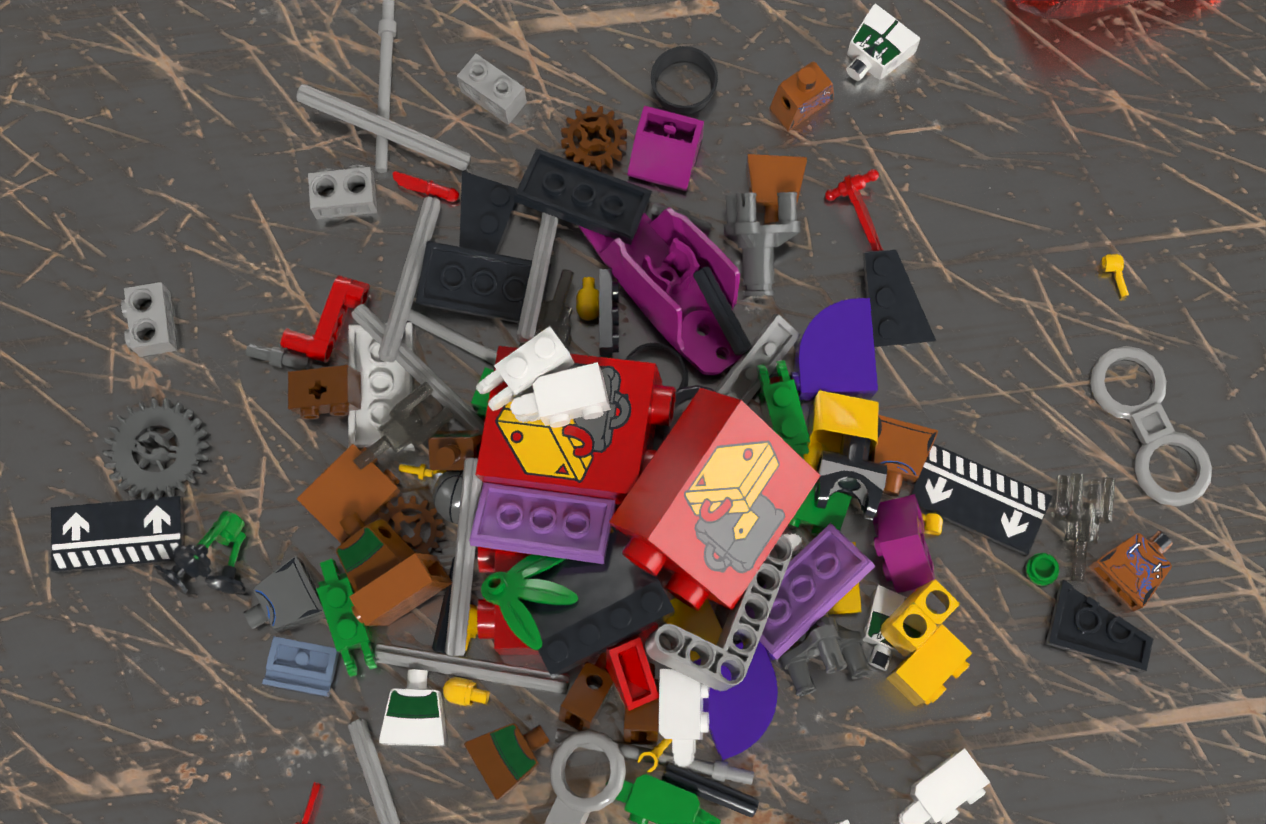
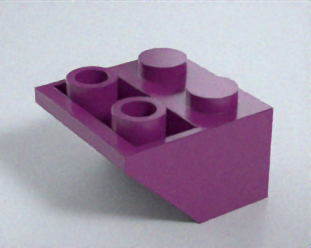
[627,106,704,191]

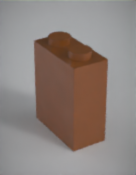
[296,444,402,544]
[349,553,452,626]

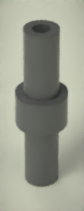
[650,202,712,235]
[246,344,311,370]

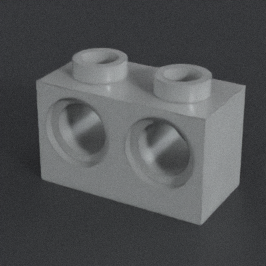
[457,53,527,125]
[308,165,378,219]
[121,282,177,357]

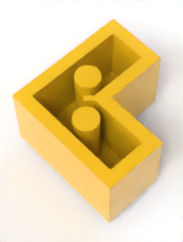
[886,624,972,706]

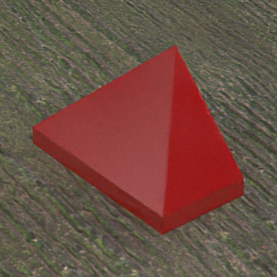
[606,635,659,711]

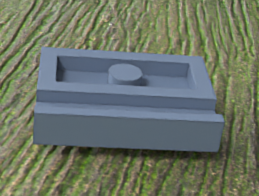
[262,636,339,697]

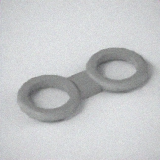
[1090,346,1212,506]
[545,729,626,824]

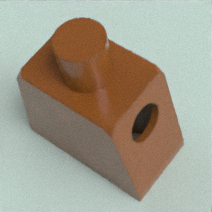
[746,154,807,225]

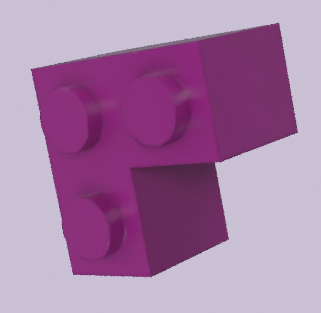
[873,494,935,593]

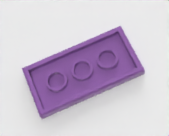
[469,482,615,564]
[745,523,875,659]

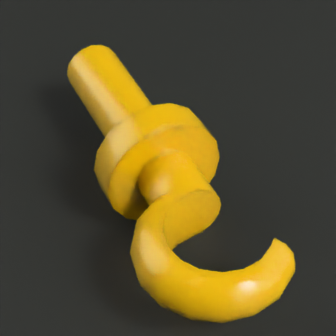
[399,463,447,480]

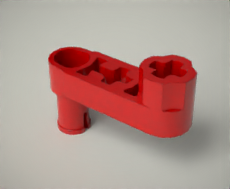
[280,275,370,363]

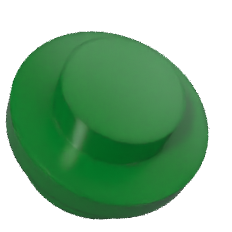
[1026,553,1059,586]

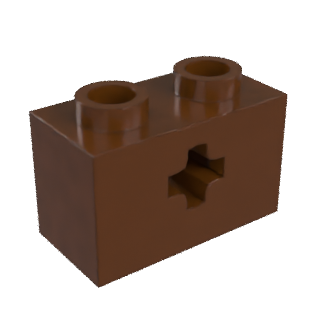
[288,365,361,420]

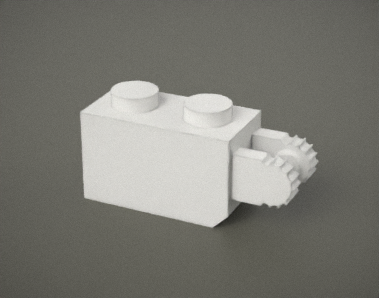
[476,326,575,411]
[510,362,611,428]
[659,669,709,767]
[897,748,990,824]

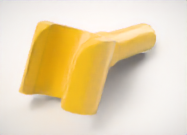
[1101,254,1129,297]
[922,513,943,536]
[638,738,672,772]

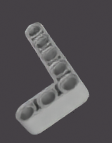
[645,535,793,691]

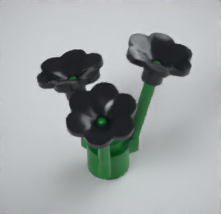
[153,511,246,594]

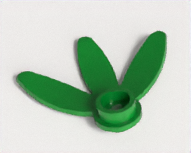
[481,554,578,650]

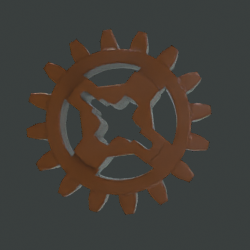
[561,106,627,172]
[377,496,445,555]

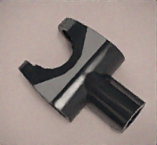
[814,434,887,521]

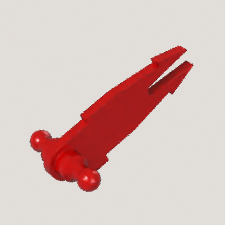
[825,169,883,251]

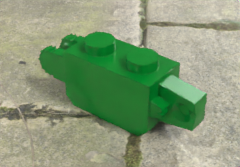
[757,360,810,459]
[316,558,377,677]
[605,774,721,824]

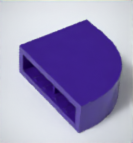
[790,298,878,401]
[693,641,778,761]

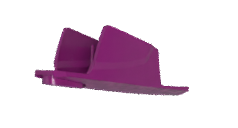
[579,207,742,376]

